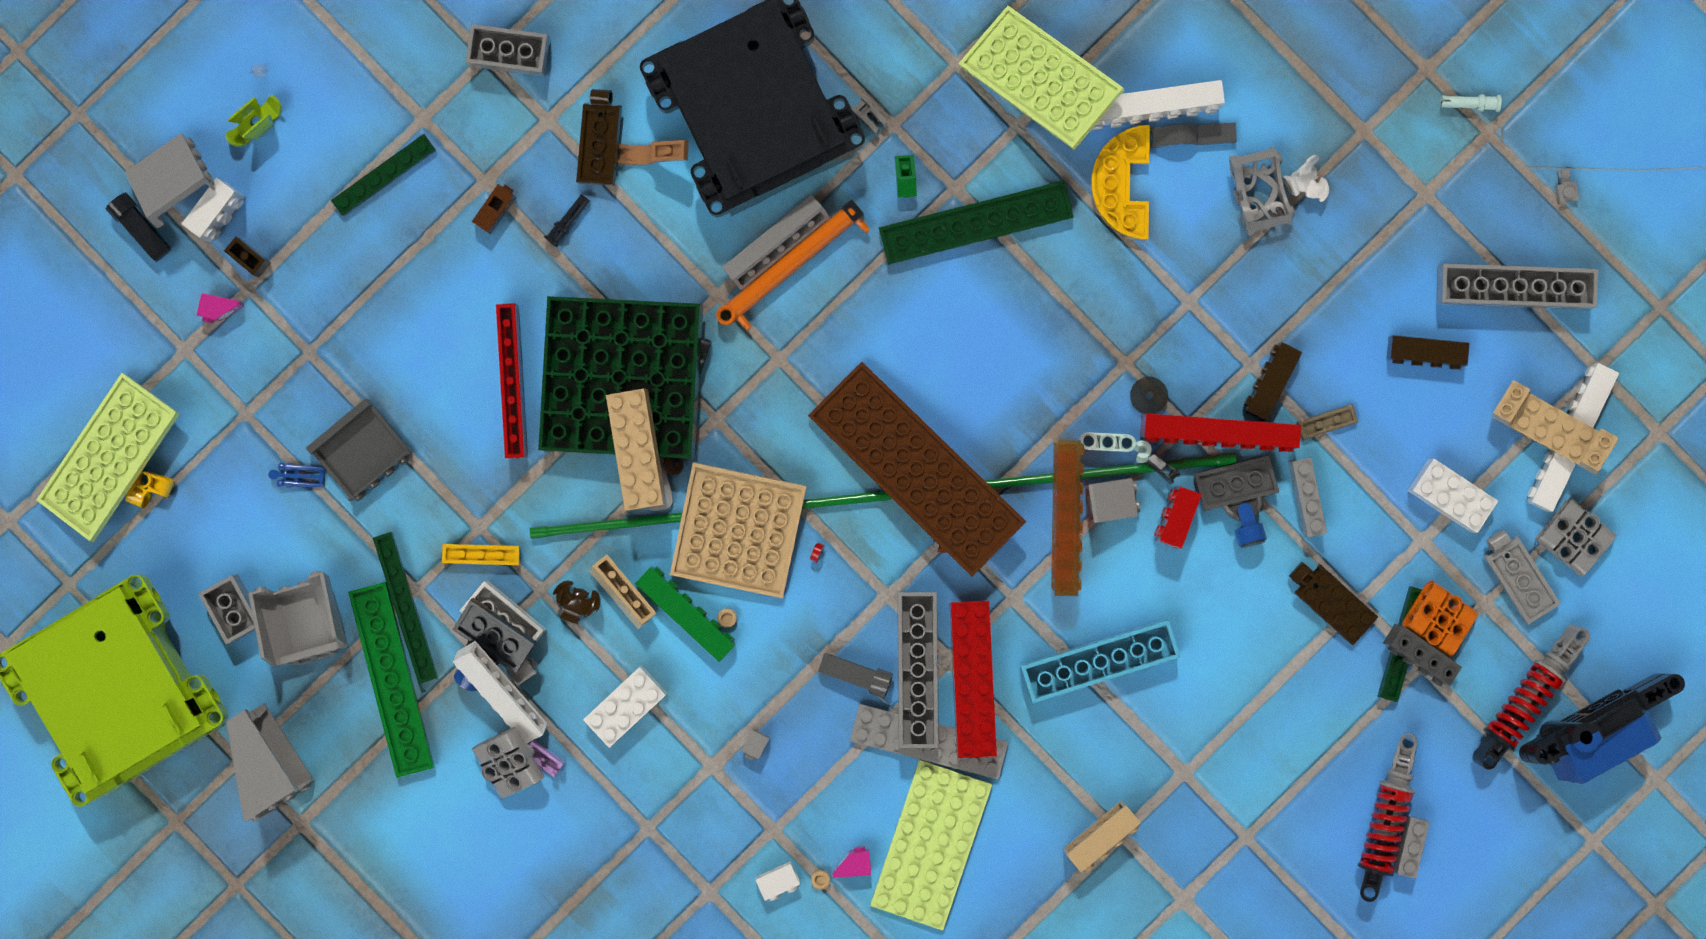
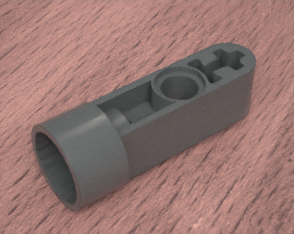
[818,653,893,699]

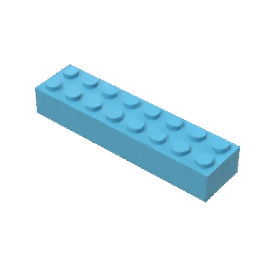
[1020,619,1180,703]

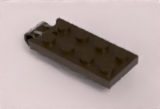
[576,89,622,186]
[1289,561,1378,645]

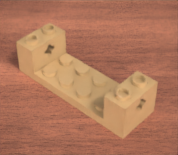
[1493,380,1619,476]

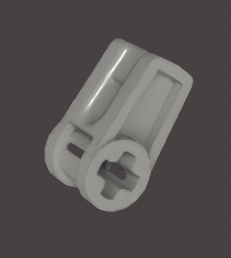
[851,95,888,134]

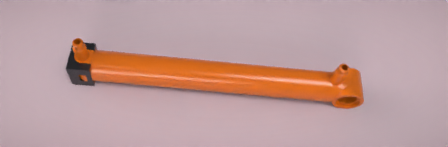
[716,199,870,330]

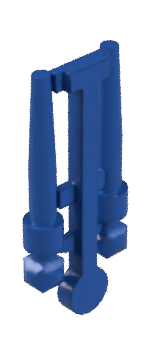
[268,463,325,488]

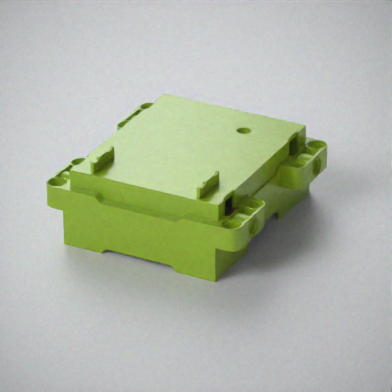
[0,574,228,807]

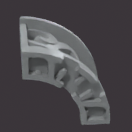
[1229,146,1295,236]

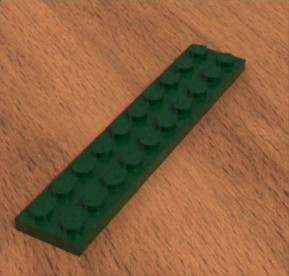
[879,181,1074,265]

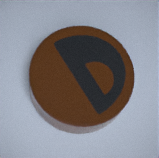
[663,458,683,475]

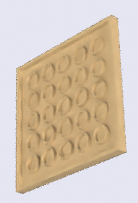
[670,462,806,598]

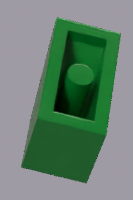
[895,155,917,198]

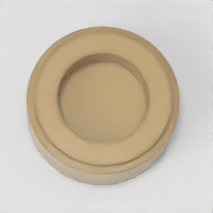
[717,608,737,628]
[811,869,830,890]

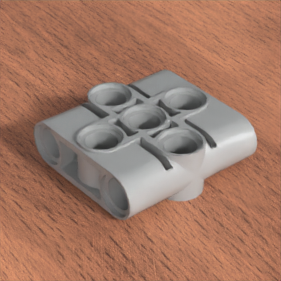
[1535,497,1616,577]
[472,727,545,799]

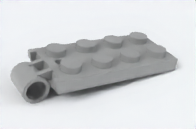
[1483,530,1561,625]

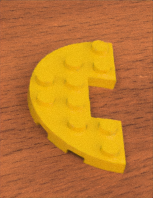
[1091,125,1150,240]

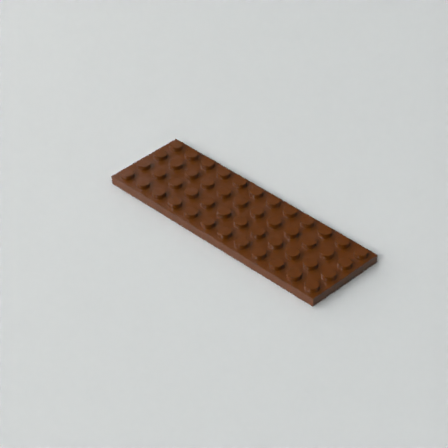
[808,362,1027,577]

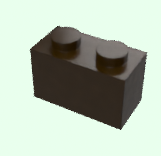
[224,236,271,277]

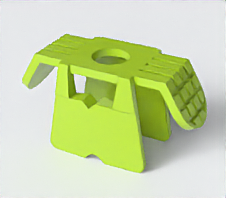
[225,95,282,147]

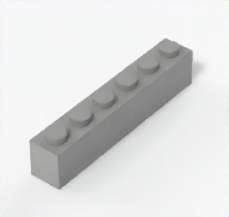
[722,195,830,290]

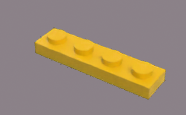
[442,544,520,565]

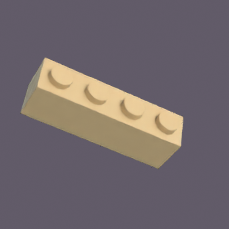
[589,554,656,629]

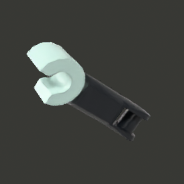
[1135,441,1180,484]

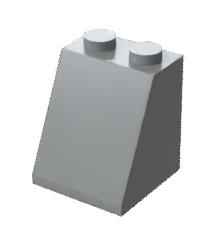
[1085,478,1140,523]

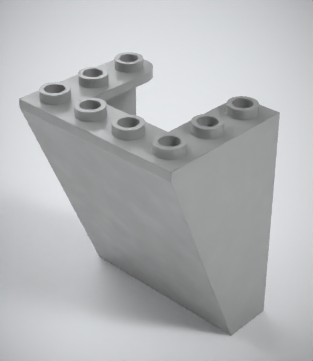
[226,703,314,822]

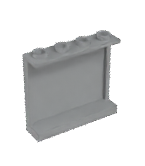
[125,133,215,229]

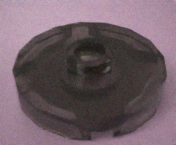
[1130,376,1168,414]

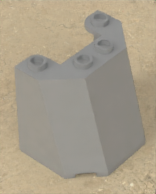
[248,571,348,667]

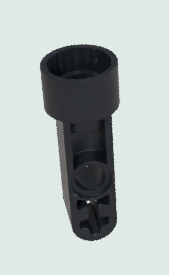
[105,192,172,262]

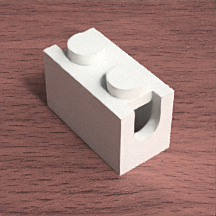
[755,861,800,901]

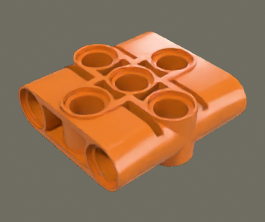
[1402,580,1478,658]

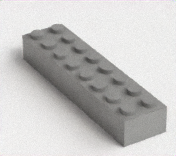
[1437,264,1598,310]
[897,592,938,748]

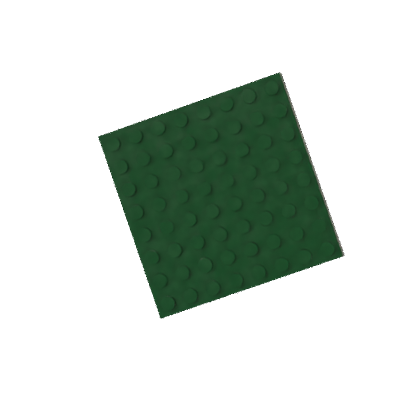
[538,296,703,459]

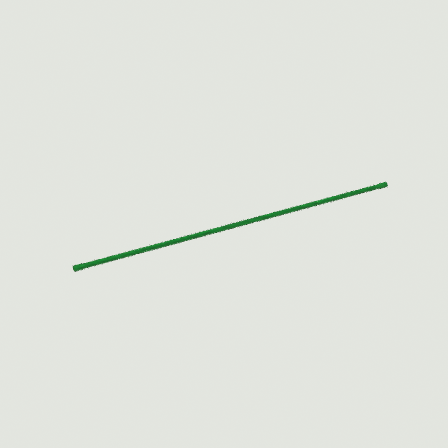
[530,453,1236,539]

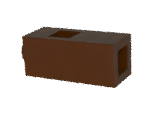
[471,184,516,235]

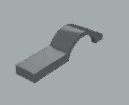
[1150,123,1237,148]

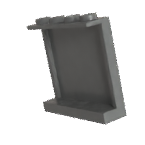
[306,399,413,502]

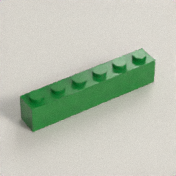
[635,566,736,662]

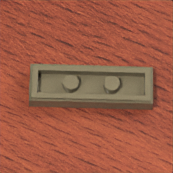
[1297,404,1358,440]

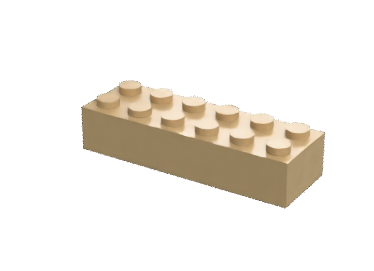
[606,389,667,511]

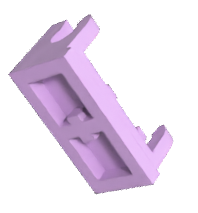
[529,740,565,778]

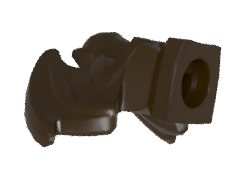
[553,580,601,625]

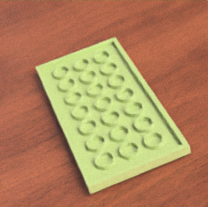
[959,5,1124,150]
[36,373,180,542]
[870,759,992,930]

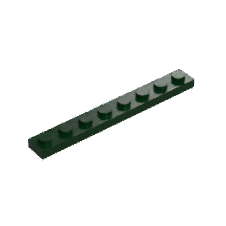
[373,532,438,684]

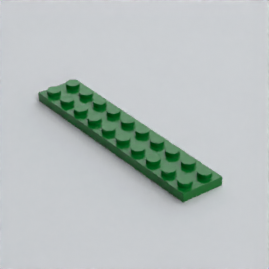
[348,582,435,778]

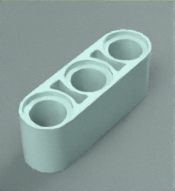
[1078,432,1136,452]

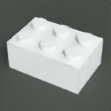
[182,178,245,242]

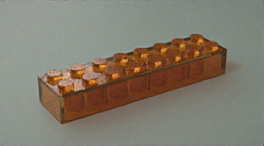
[1051,438,1084,596]

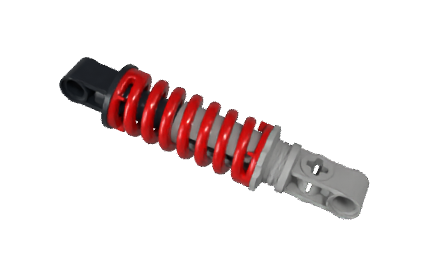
[1473,624,1590,770]
[1357,734,1418,902]

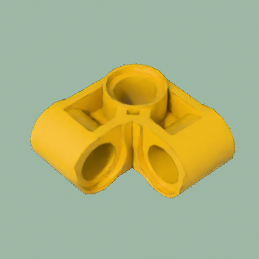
[125,471,175,509]

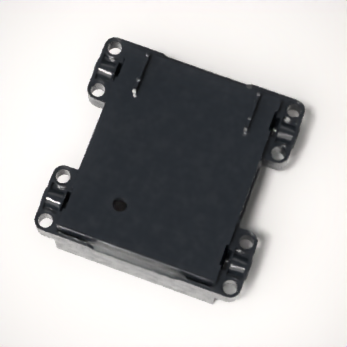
[640,0,865,218]

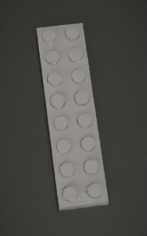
[850,703,1008,779]

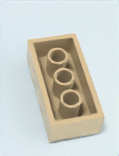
[1063,800,1141,873]

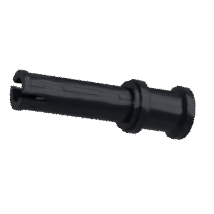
[544,194,590,248]

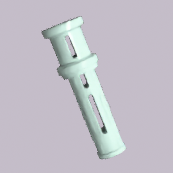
[1440,94,1502,112]

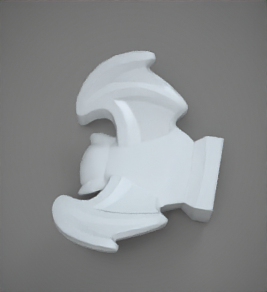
[1282,155,1329,202]

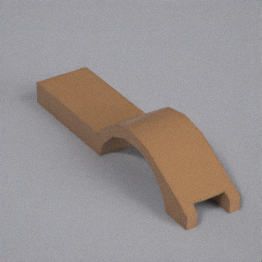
[617,140,689,165]

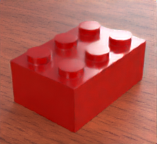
[1154,486,1202,549]

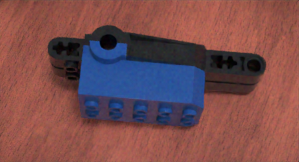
[1519,673,1685,784]

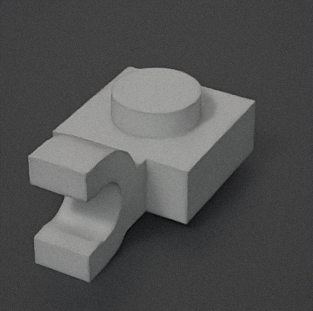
[1555,169,1580,204]

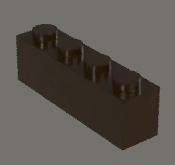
[1386,335,1470,370]
[1243,342,1302,421]

